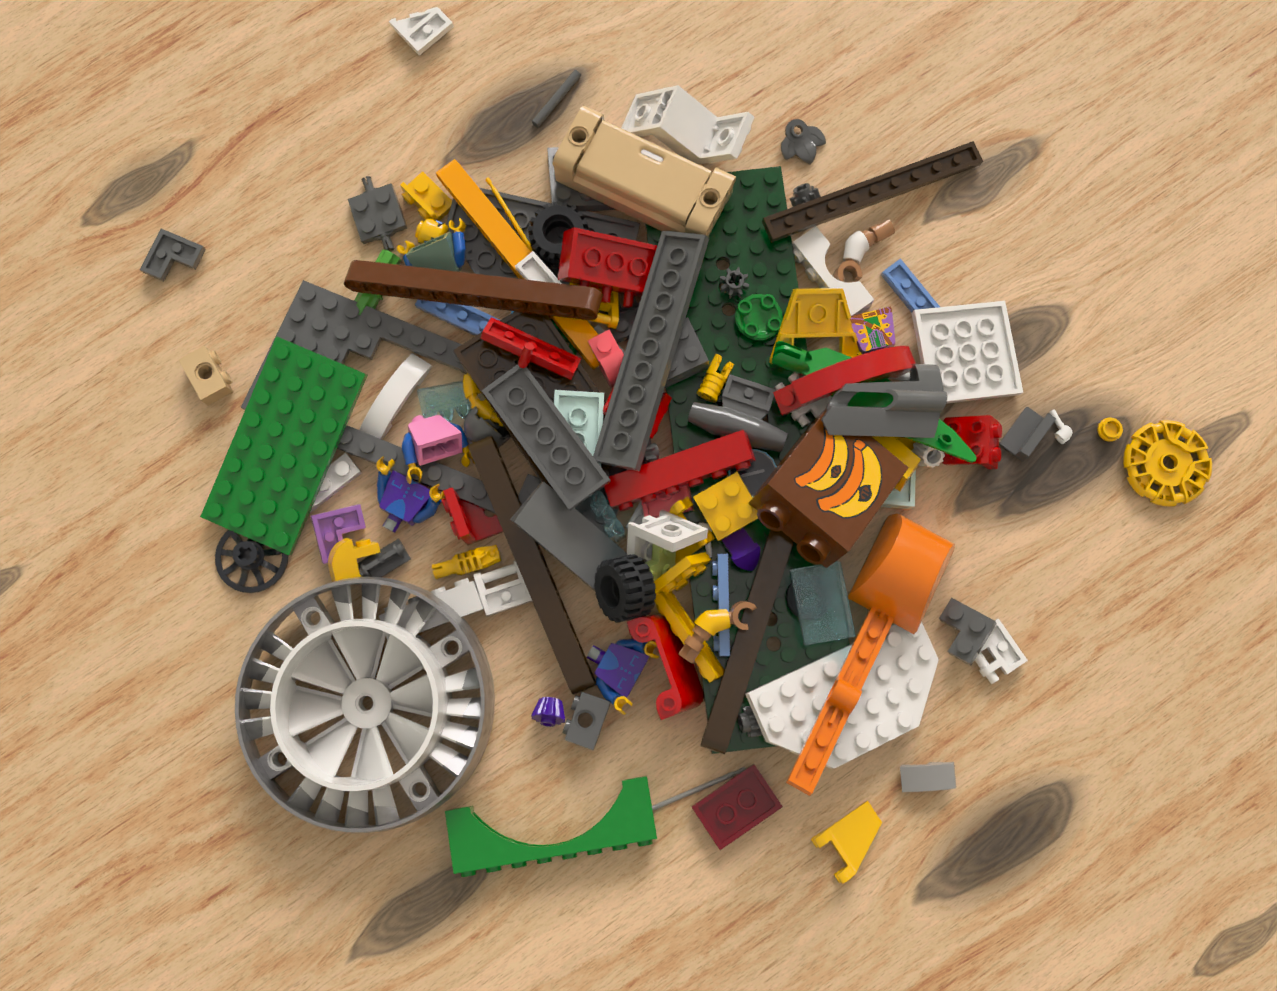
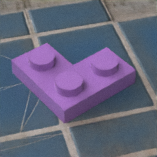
[311,504,366,564]

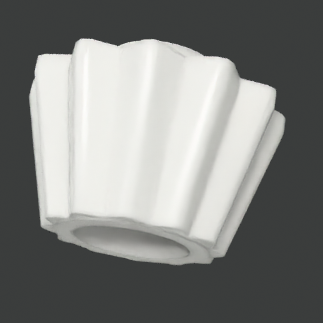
[911,442,945,468]

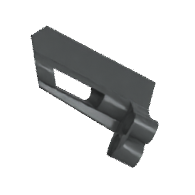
[821,364,947,438]

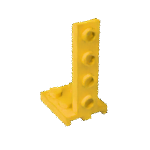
[654,552,725,683]

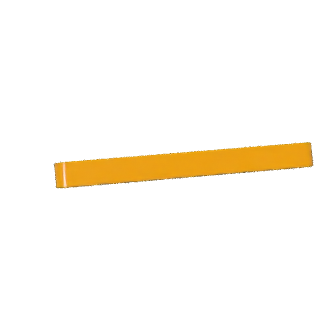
[435,159,599,370]

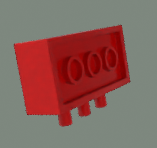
[558,227,657,308]

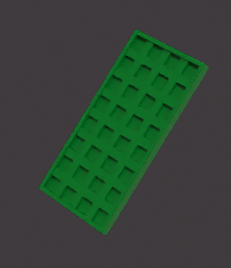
[200,336,368,555]

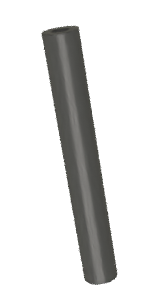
[532,70,581,128]

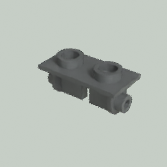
[357,538,411,577]

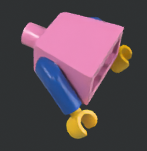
[402,415,475,484]

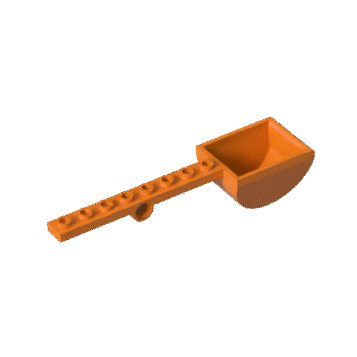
[786,513,955,796]

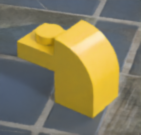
[328,538,380,582]

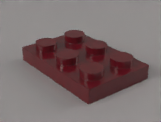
[691,764,783,850]

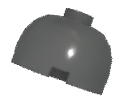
[464,406,511,448]

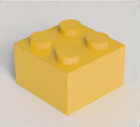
[693,472,758,541]

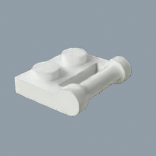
[473,561,532,616]

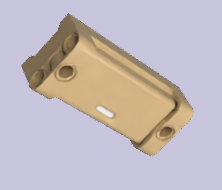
[553,105,736,238]

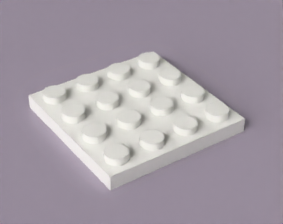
[911,301,1023,403]

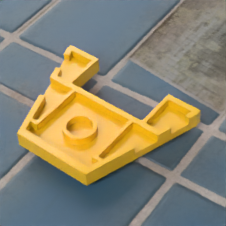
[769,288,862,364]

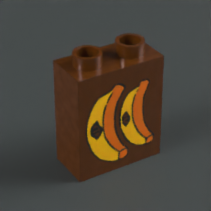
[749,409,909,568]

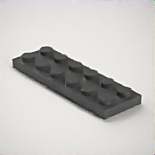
[482,364,611,511]

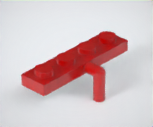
[480,317,581,380]

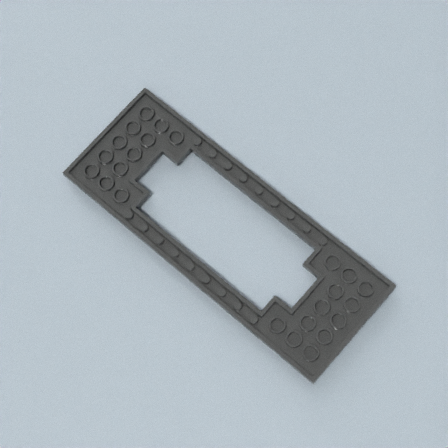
[241,280,629,536]

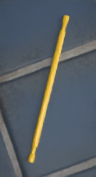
[485,177,532,252]

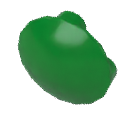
[735,294,783,340]

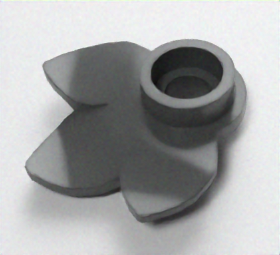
[781,119,826,164]

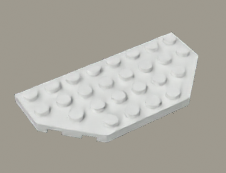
[745,622,939,769]

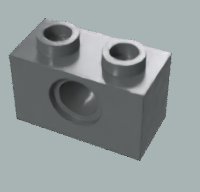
[562,692,611,750]

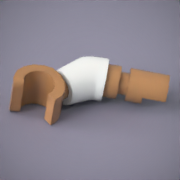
[833,219,895,282]

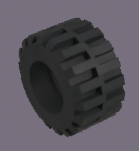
[528,202,589,269]
[594,554,656,623]

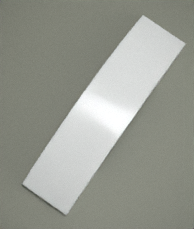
[359,353,433,440]

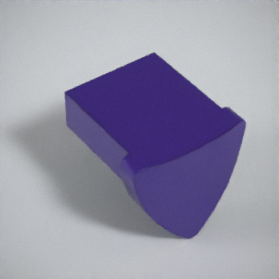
[722,528,760,571]

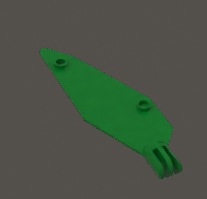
[772,341,976,463]

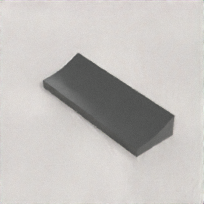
[510,481,627,591]

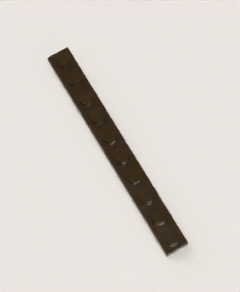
[762,141,984,243]

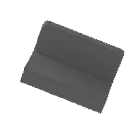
[999,407,1056,461]

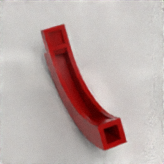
[773,346,916,415]

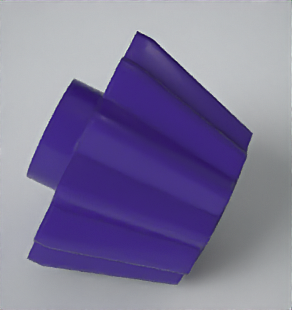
[531,697,565,727]

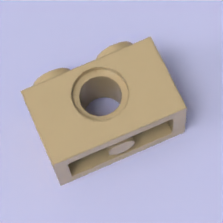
[179,346,233,406]

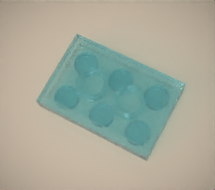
[790,561,856,646]

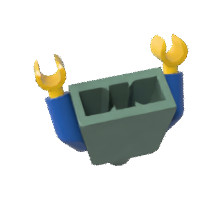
[397,218,466,272]

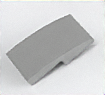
[900,762,956,792]

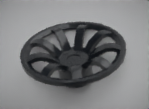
[215,530,289,593]

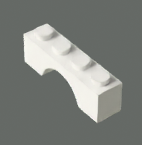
[792,226,874,316]

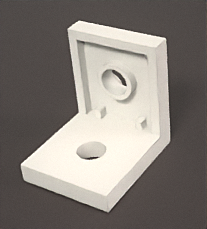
[627,510,708,562]

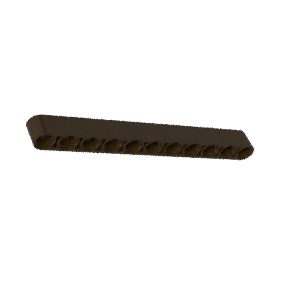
[468,435,596,695]
[700,529,794,755]

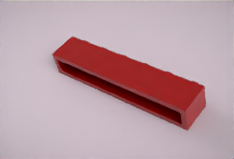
[604,430,756,512]

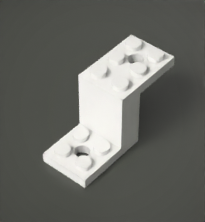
[621,85,754,164]

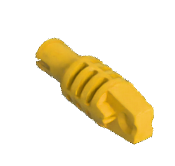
[432,545,501,580]

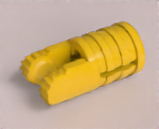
[696,354,734,403]

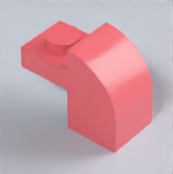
[588,330,624,389]

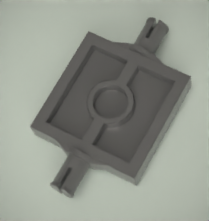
[348,176,407,251]

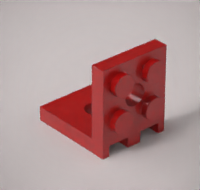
[442,487,503,545]

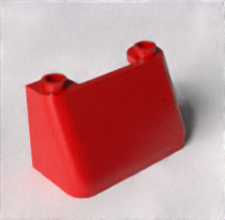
[627,614,704,720]

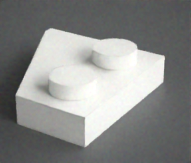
[389,7,454,56]

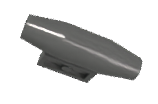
[687,374,788,452]

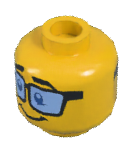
[415,218,449,245]

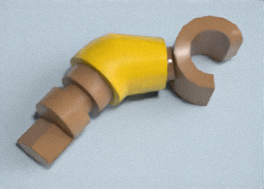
[679,601,757,663]

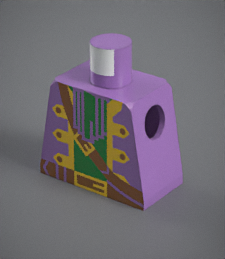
[850,306,895,354]

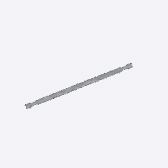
[652,766,746,811]

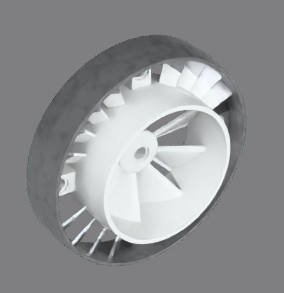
[235,577,495,833]

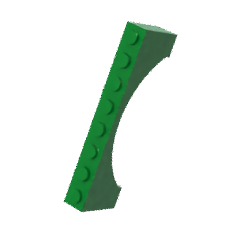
[445,776,657,877]

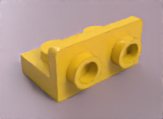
[400,171,452,221]

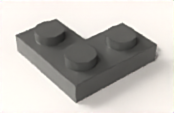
[140,228,206,282]
[939,597,997,666]

